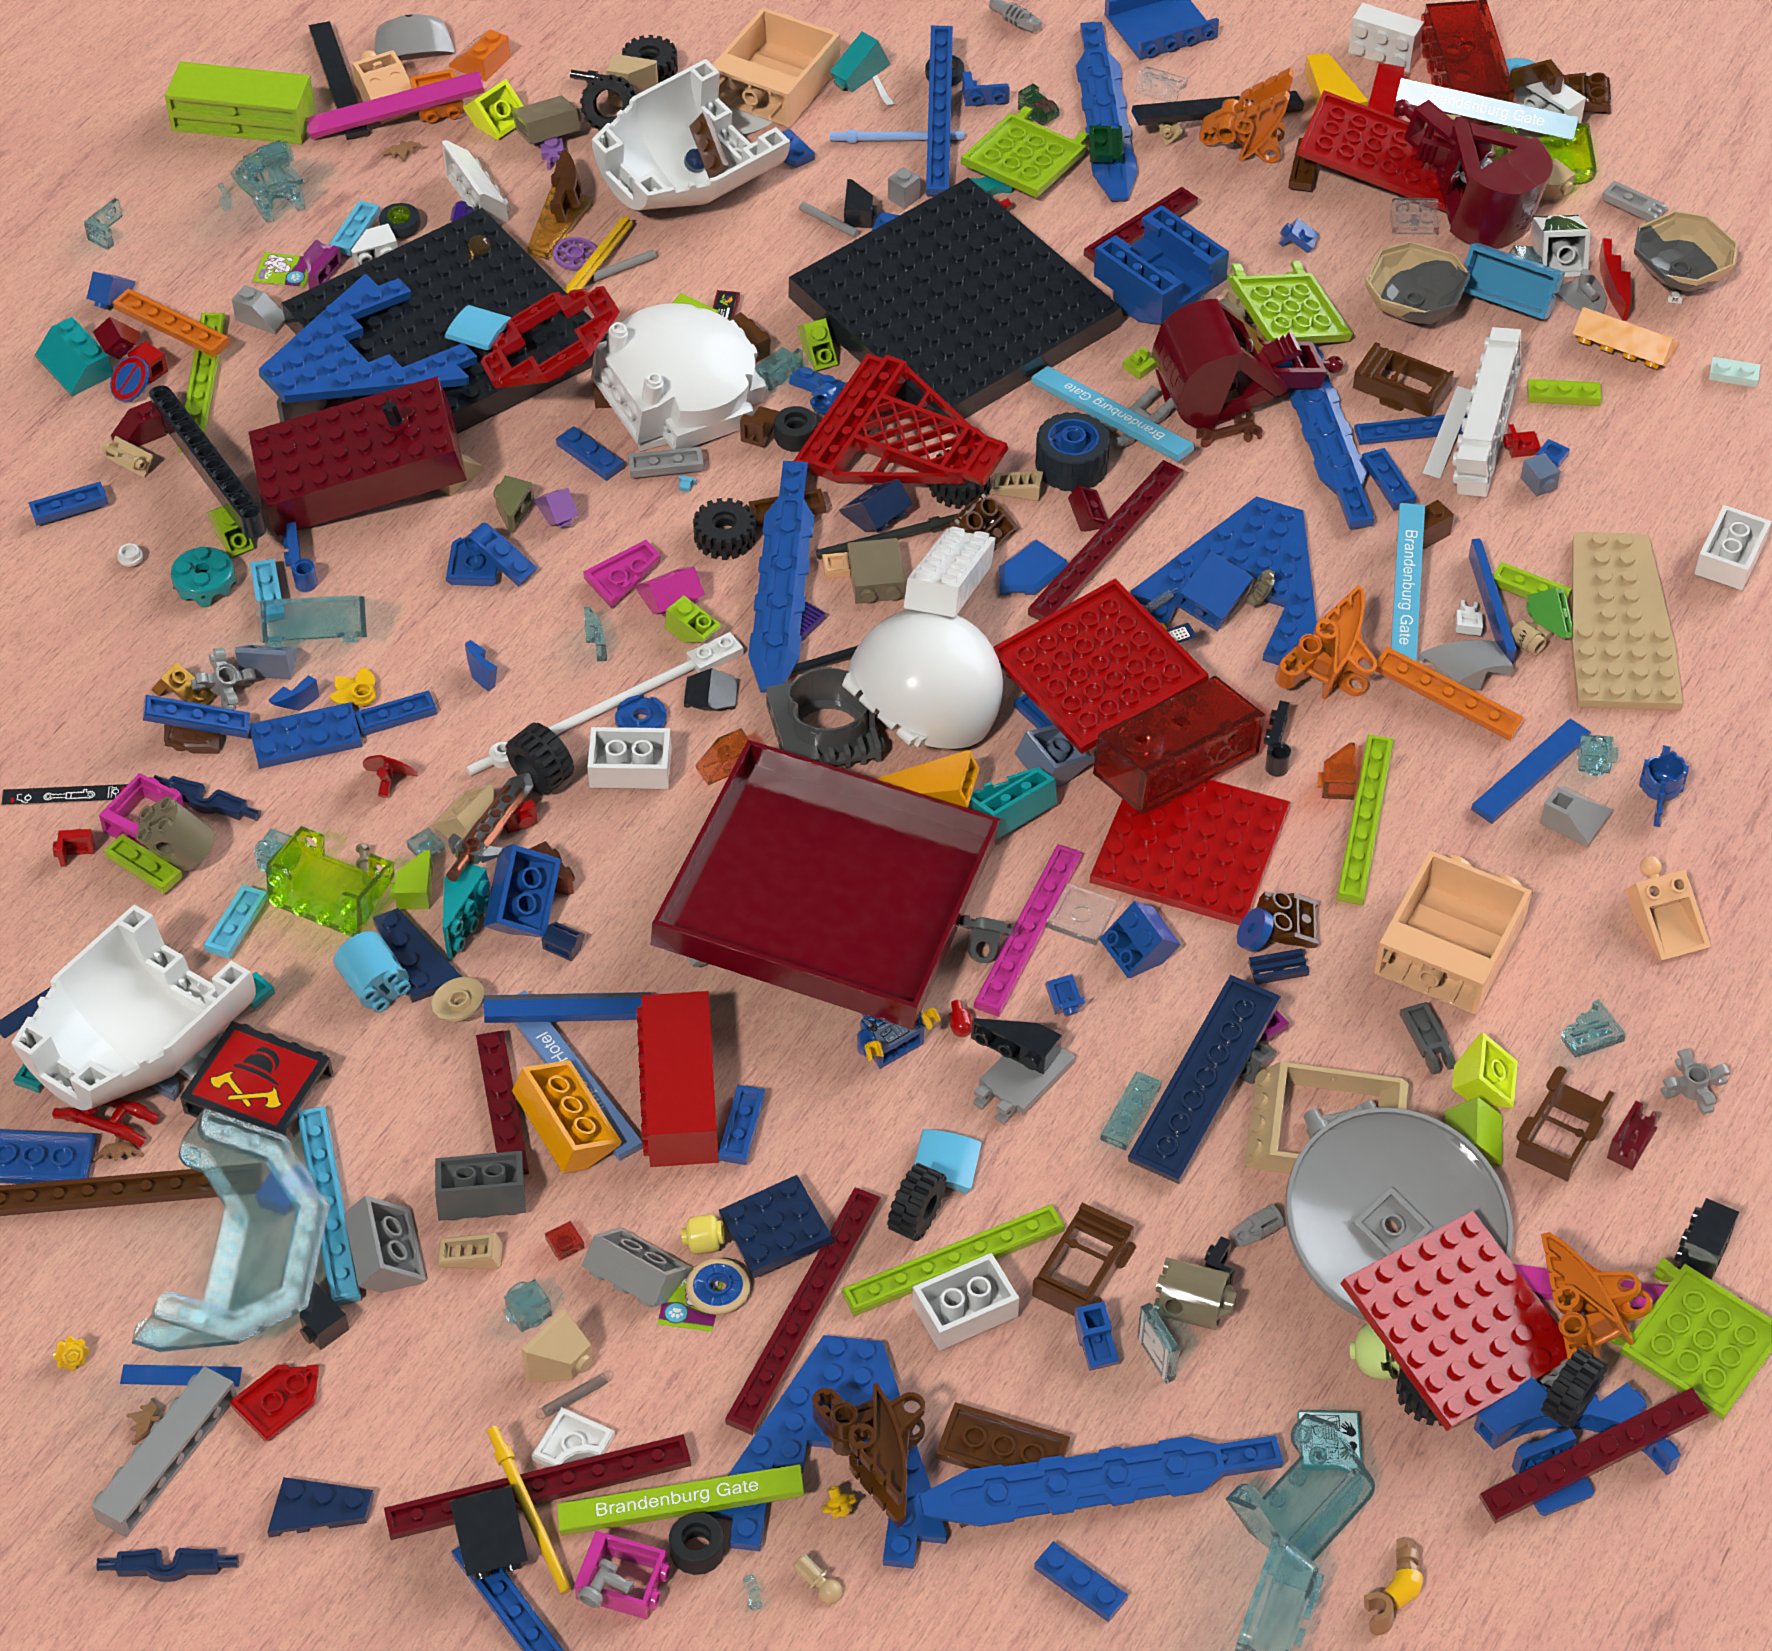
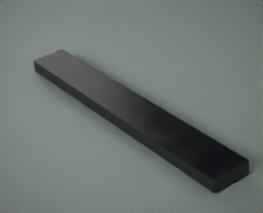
[309,21,369,140]
[1131,91,1304,126]

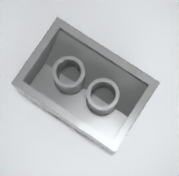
[344,1195,426,1293]
[582,1227,692,1307]

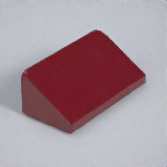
[1068,485,1108,532]

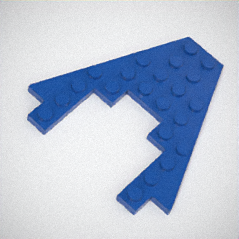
[259,274,477,403]
[1130,496,1317,665]
[705,1335,947,1569]

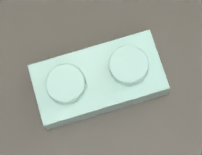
[1709,357,1760,388]

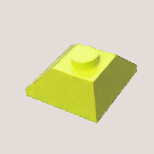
[463,79,523,140]
[1452,1033,1518,1109]

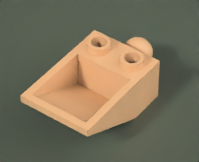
[352,50,418,125]
[1625,856,1711,961]

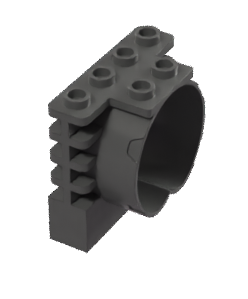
[765,667,885,768]

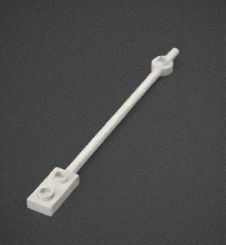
[466,632,744,776]

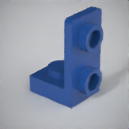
[962,71,1010,107]

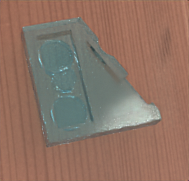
[1561,999,1626,1058]

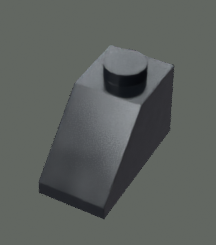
[844,179,877,228]
[299,1277,349,1350]

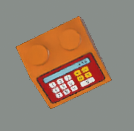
[449,29,511,82]

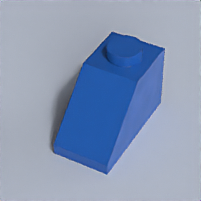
[86,271,136,309]

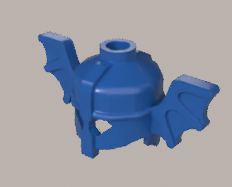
[1639,745,1689,827]

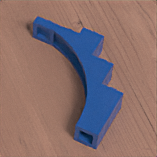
[1474,1377,1681,1475]

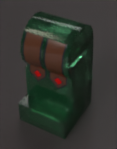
[1018,83,1060,125]

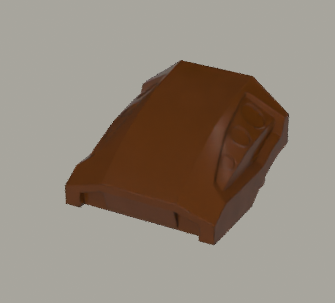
[1564,72,1611,113]
[950,493,1020,553]
[164,724,221,754]
[1256,891,1319,948]

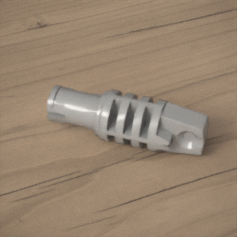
[989,0,1042,32]

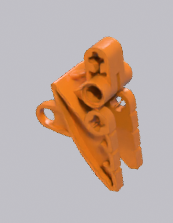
[1199,67,1294,163]
[1275,584,1377,699]
[1541,1232,1652,1359]

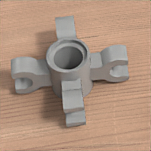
[191,648,256,710]
[1660,1048,1730,1114]

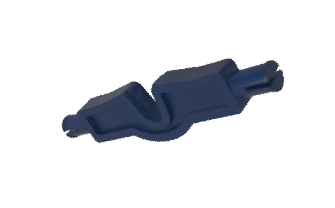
[153,775,261,821]
[96,1548,239,1582]

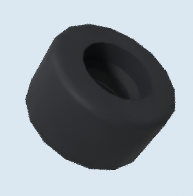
[774,406,817,452]
[669,1512,725,1575]

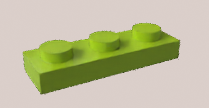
[1527,379,1602,406]
[1493,562,1571,599]
[103,834,183,894]

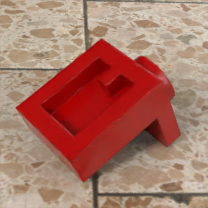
[1503,424,1541,458]

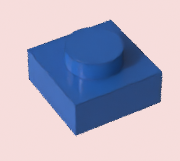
[1536,439,1570,468]

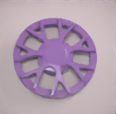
[553,237,596,271]

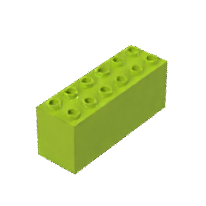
[165,61,316,145]

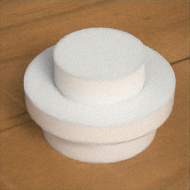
[117,543,143,567]

